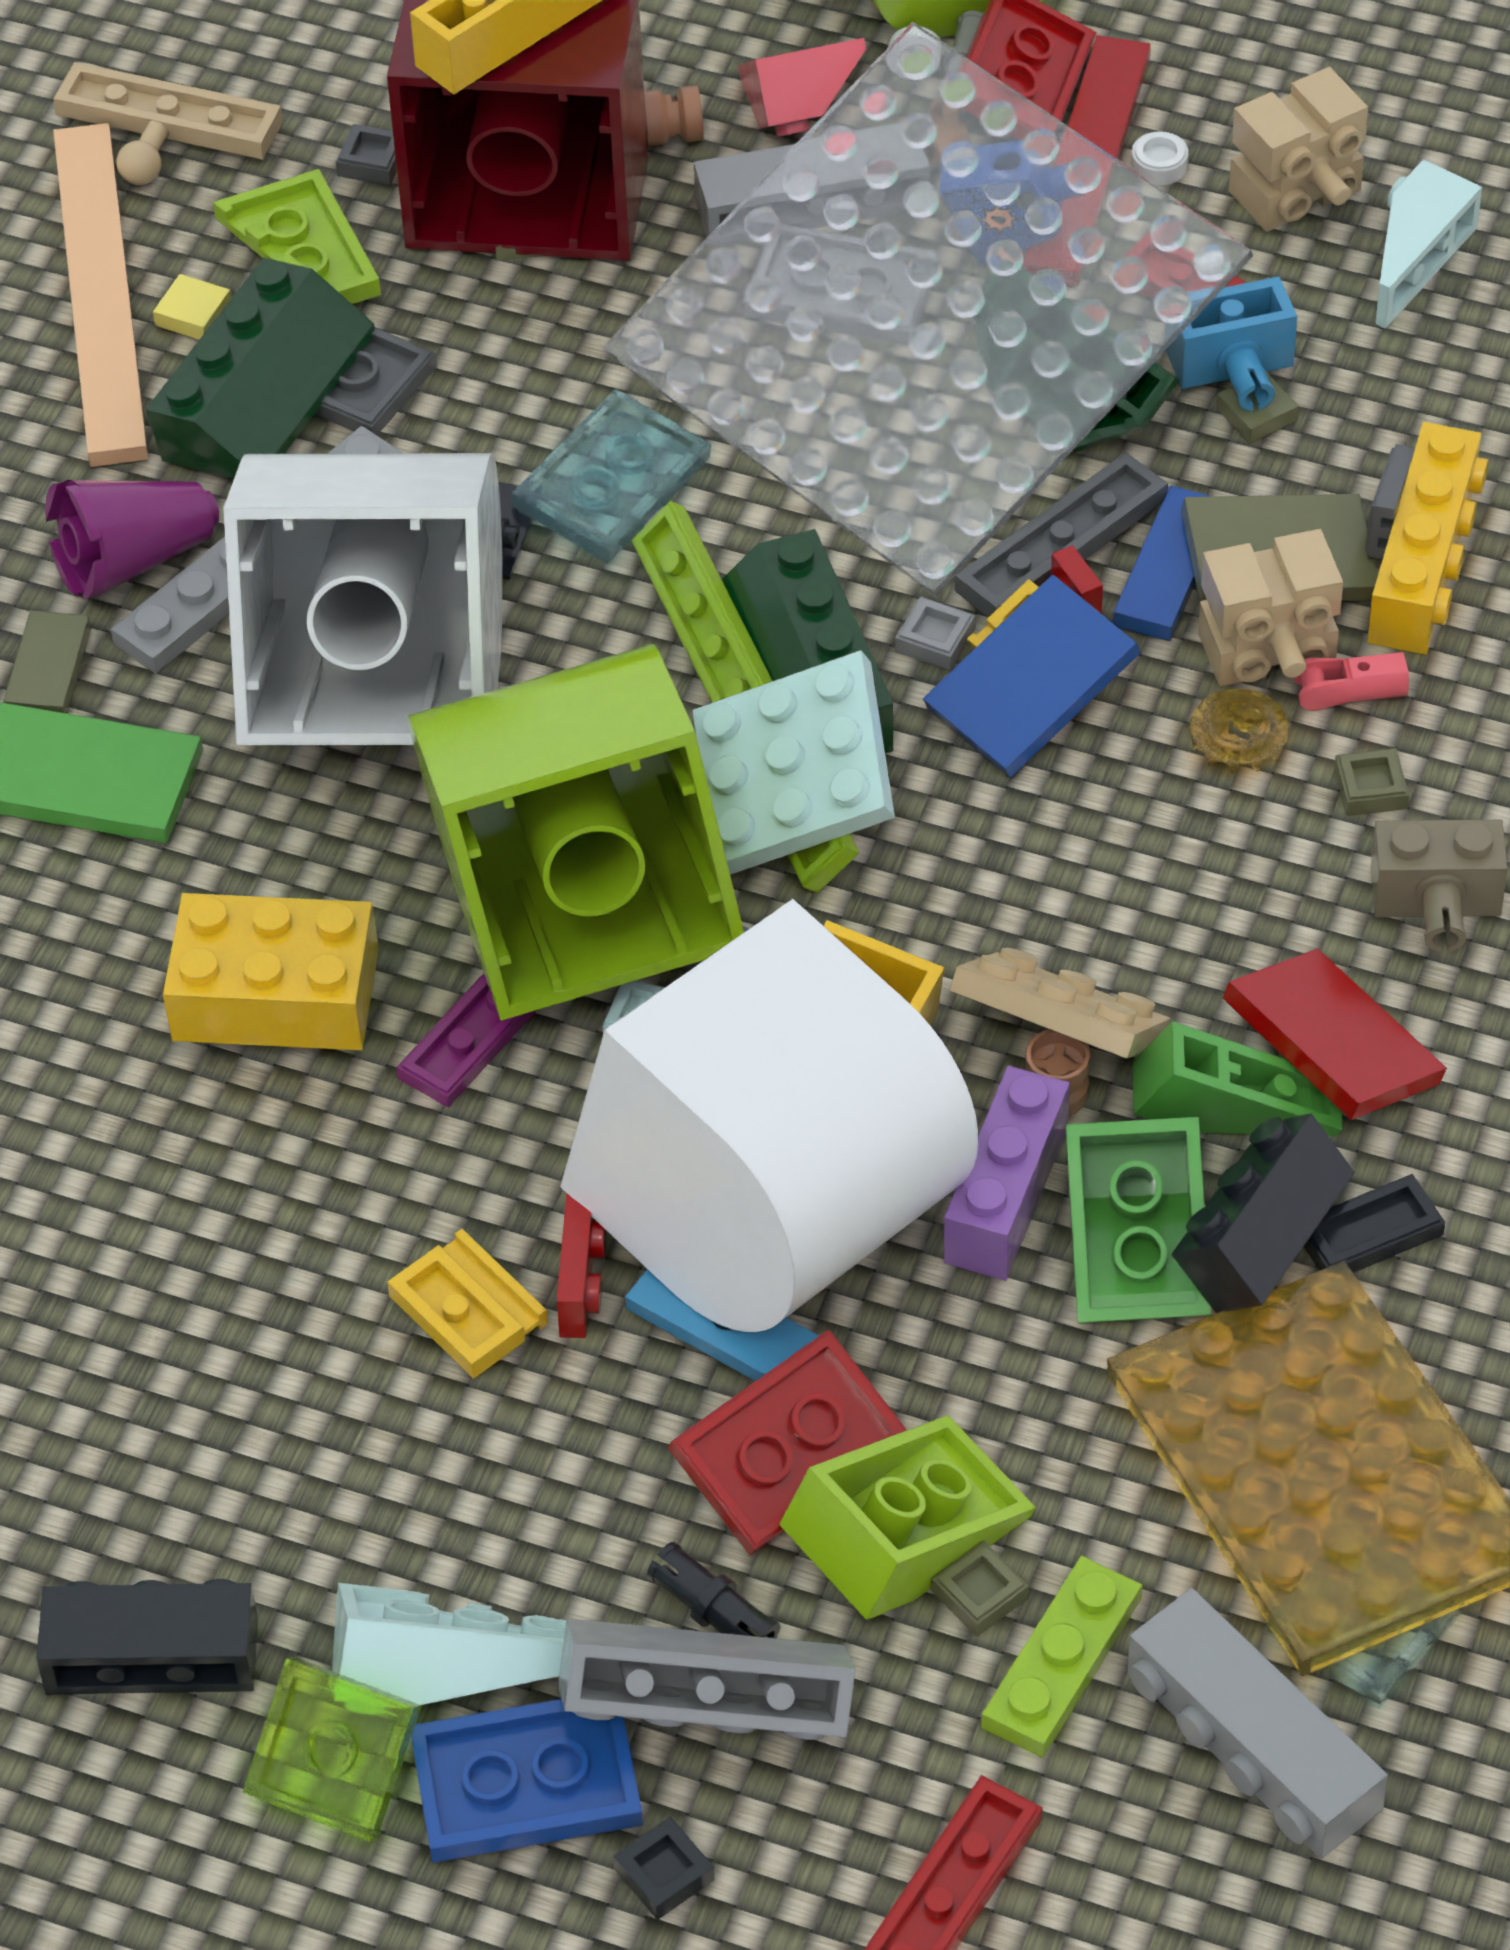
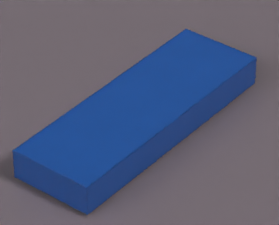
[1113,485,1213,641]

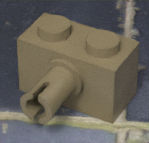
[1371,819,1508,952]

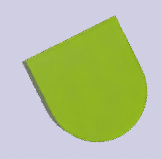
[407,644,744,1021]

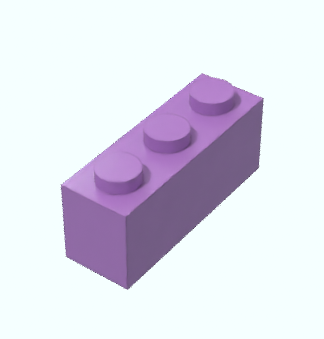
[944,1065,1070,1281]

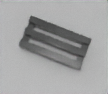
[1365,444,1415,559]

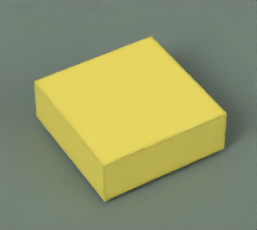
[153,274,232,340]

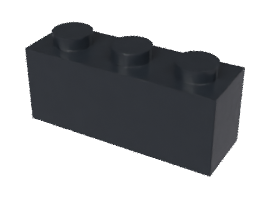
[1171,1113,1355,1313]
[36,1579,258,1695]

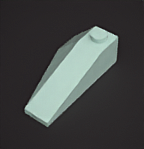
[332,1583,566,1714]

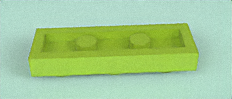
[981,1555,1143,1758]

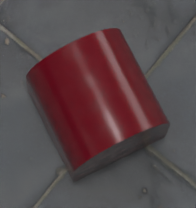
[387,0,648,261]

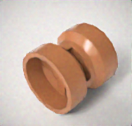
[644,85,704,147]
[1025,1029,1090,1116]

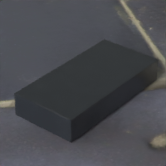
[1303,1173,1445,1283]

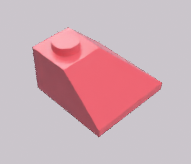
[738,38,866,137]

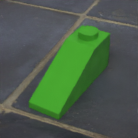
[1132,1021,1342,1137]

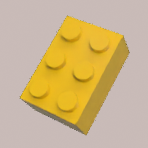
[163,893,379,1051]

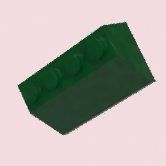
[145,258,375,479]
[721,529,893,753]

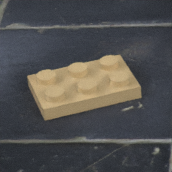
[949,948,1171,1059]

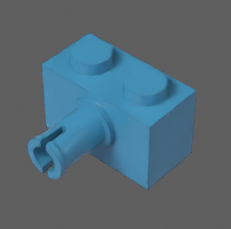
[1165,276,1297,411]

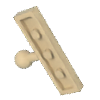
[53,62,283,186]

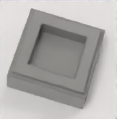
[895,596,975,671]

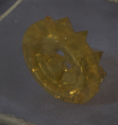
[1190,689,1289,774]

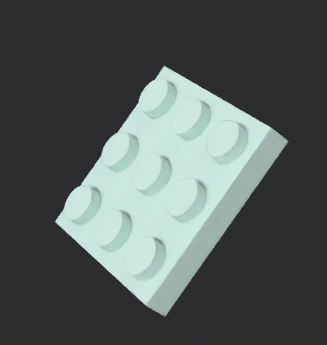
[693,650,895,875]

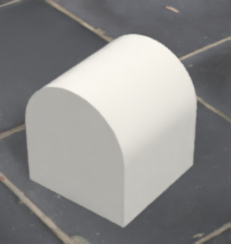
[223,453,502,745]
[560,899,978,1332]

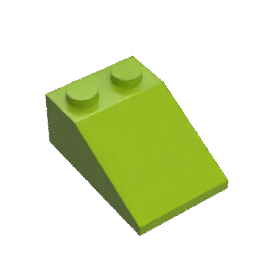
[779,1415,1036,1620]

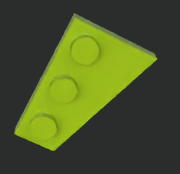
[213,169,381,304]

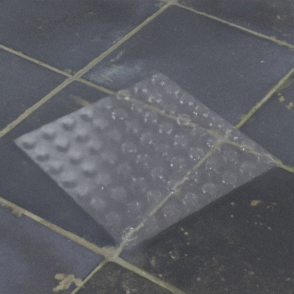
[603,22,1253,596]

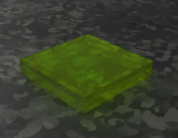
[242,1657,421,1842]

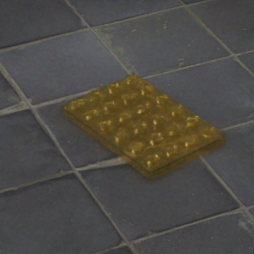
[1107,1261,1510,1676]

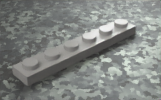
[111,426,403,674]

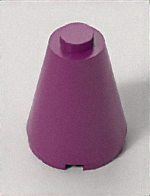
[45,480,219,599]

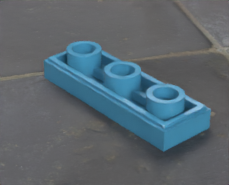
[625,1269,819,1381]

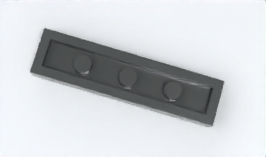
[955,452,1168,617]

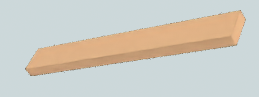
[53,123,149,467]

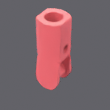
[1294,652,1409,711]

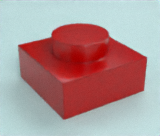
[1051,545,1103,614]

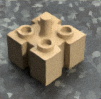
[1229,66,1368,232]
[1198,529,1343,687]

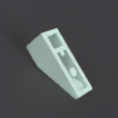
[1376,159,1482,329]

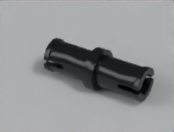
[647,1542,781,1638]

